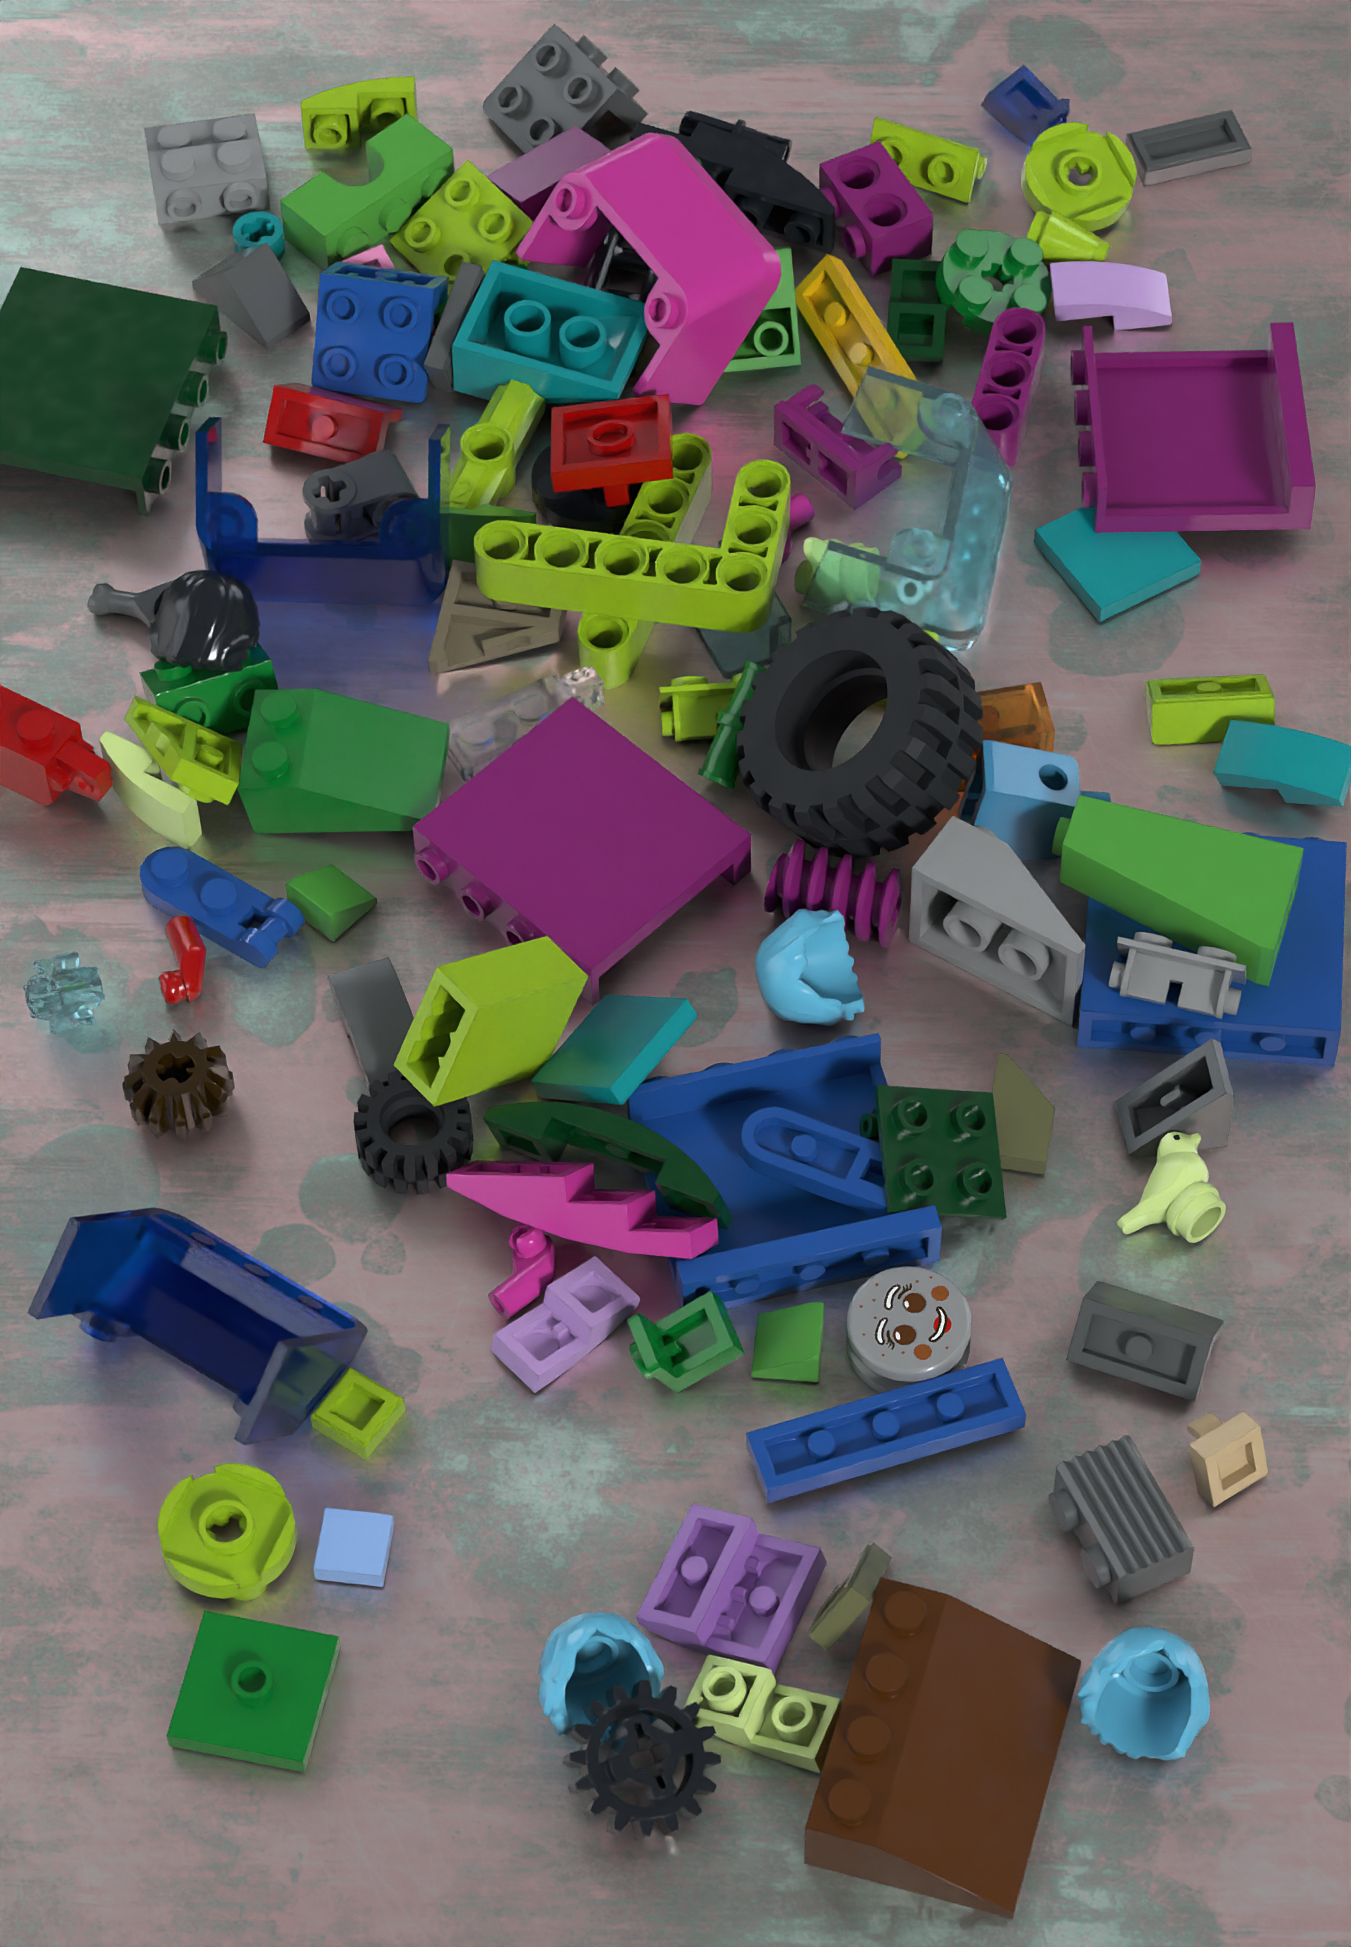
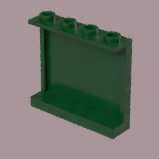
[0,267,228,516]

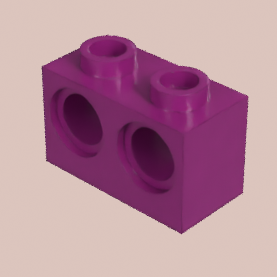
[819,141,934,278]

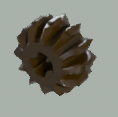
[122,1028,235,1143]

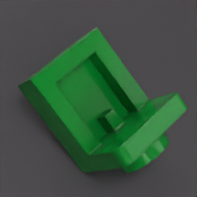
[627,1291,745,1393]

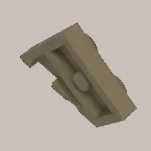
[428,560,567,674]

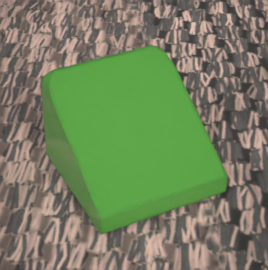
[285,864,377,942]
[751,1302,825,1382]

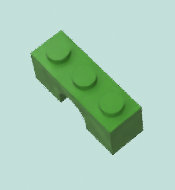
[280,114,455,271]

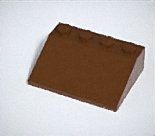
[804,1577,1082,1919]

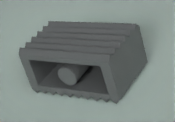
[1049,1435,1195,1604]

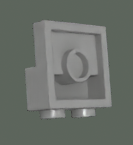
[144,113,270,224]

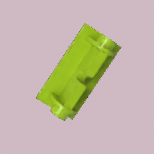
[869,117,987,203]
[659,673,742,742]

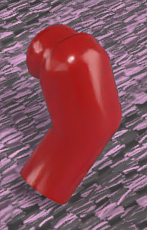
[158,915,206,1005]

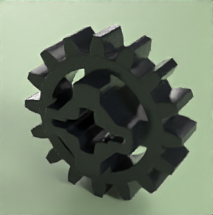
[563,1680,721,1840]

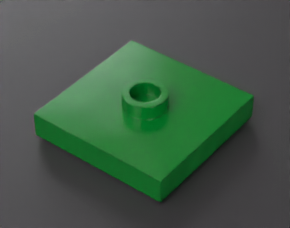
[167,1610,341,1773]

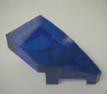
[981,65,1070,147]

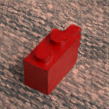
[0,685,113,806]

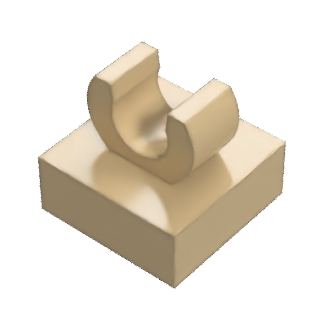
[1187,1411,1269,1507]

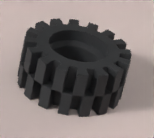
[353,1070,474,1195]

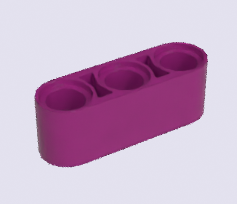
[967,307,1046,472]

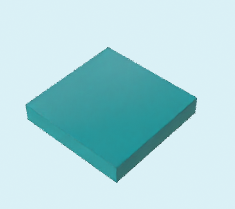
[1034,507,1201,622]
[530,994,698,1105]

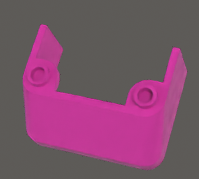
[515,133,781,405]

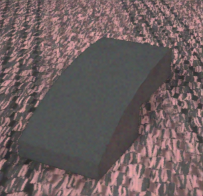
[328,957,414,1092]

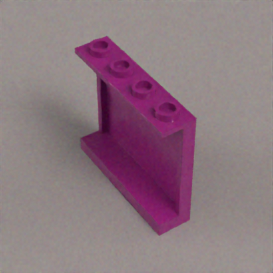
[1070,322,1316,533]
[412,696,751,1006]

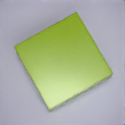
[310,1367,406,1460]

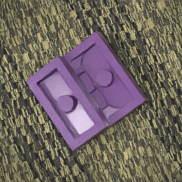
[636,1504,827,1675]

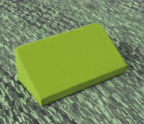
[1144,674,1275,745]

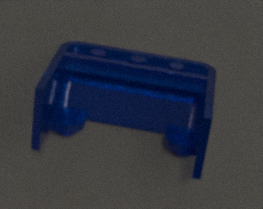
[195,417,450,606]
[27,1207,368,1445]

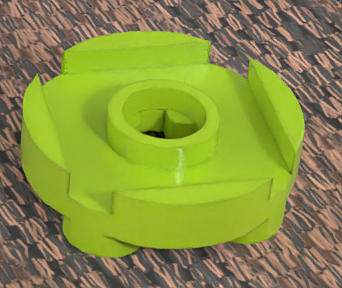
[1021,122,1137,232]
[157,1463,297,1601]

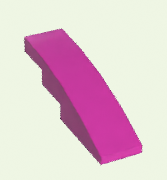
[446,1160,719,1259]

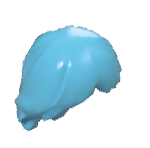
[755,909,865,1026]
[538,1611,665,1744]
[1076,1626,1210,1760]

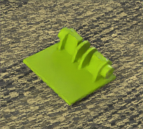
[389,159,534,296]

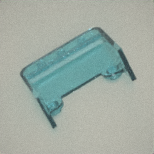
[802,366,1014,652]

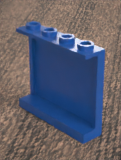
[1077,832,1347,1067]
[627,1033,942,1308]

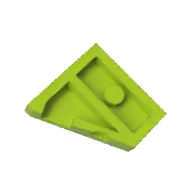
[124,696,243,805]

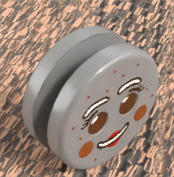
[846,1266,972,1393]

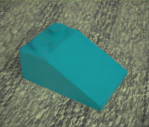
[452,260,649,404]

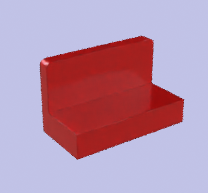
[263,383,403,463]

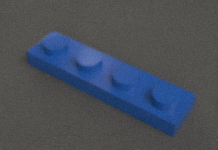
[746,1358,1026,1503]

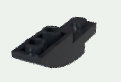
[629,122,835,255]

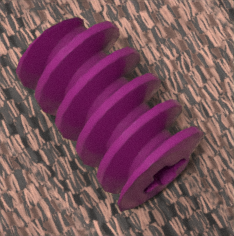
[764,839,904,948]

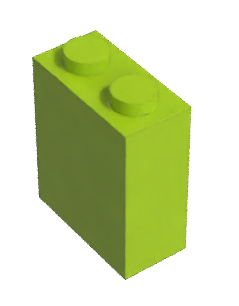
[394,936,588,1107]

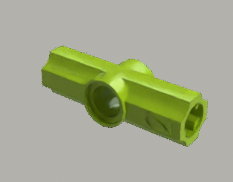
[435,379,545,510]

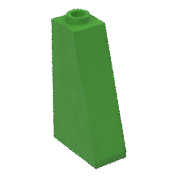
[1052,795,1304,987]

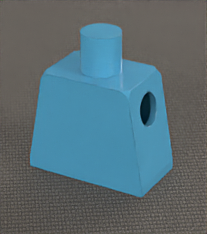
[958,740,1111,860]

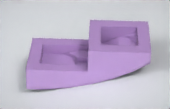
[1050,261,1172,331]
[491,1256,640,1393]

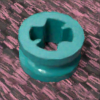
[232,211,285,261]

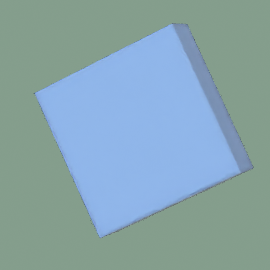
[313,1507,394,1587]

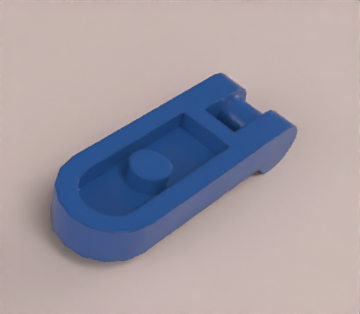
[139,847,305,968]
[741,1107,891,1219]

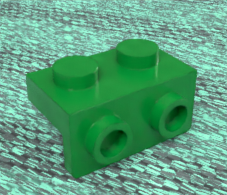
[140,641,279,735]

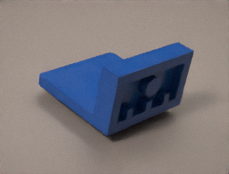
[311,262,449,403]

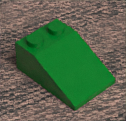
[237,689,451,834]

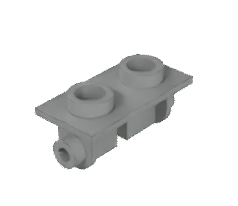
[1109,932,1247,1019]

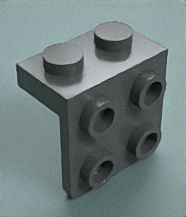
[483,23,648,154]

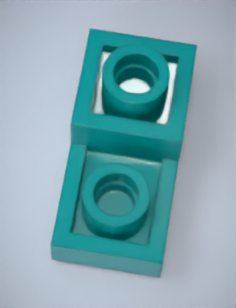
[1213,720,1351,807]

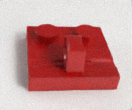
[551,394,673,507]

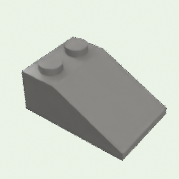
[909,816,1086,1027]

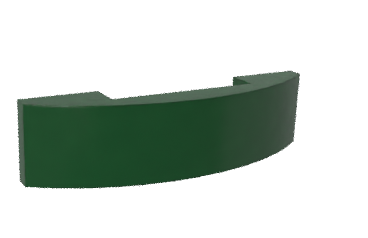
[483,1102,733,1230]

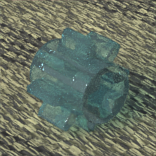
[23,951,105,1034]

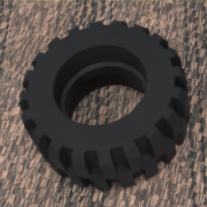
[737,607,983,859]

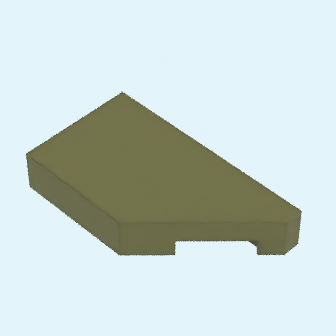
[992,1053,1055,1175]
[809,1543,892,1652]

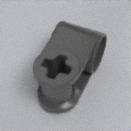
[302,451,421,548]

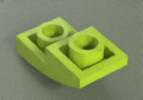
[301,76,418,149]

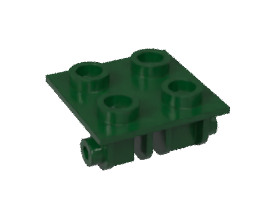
[859,1085,1007,1220]

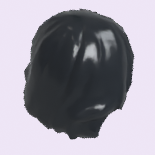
[149,570,260,673]

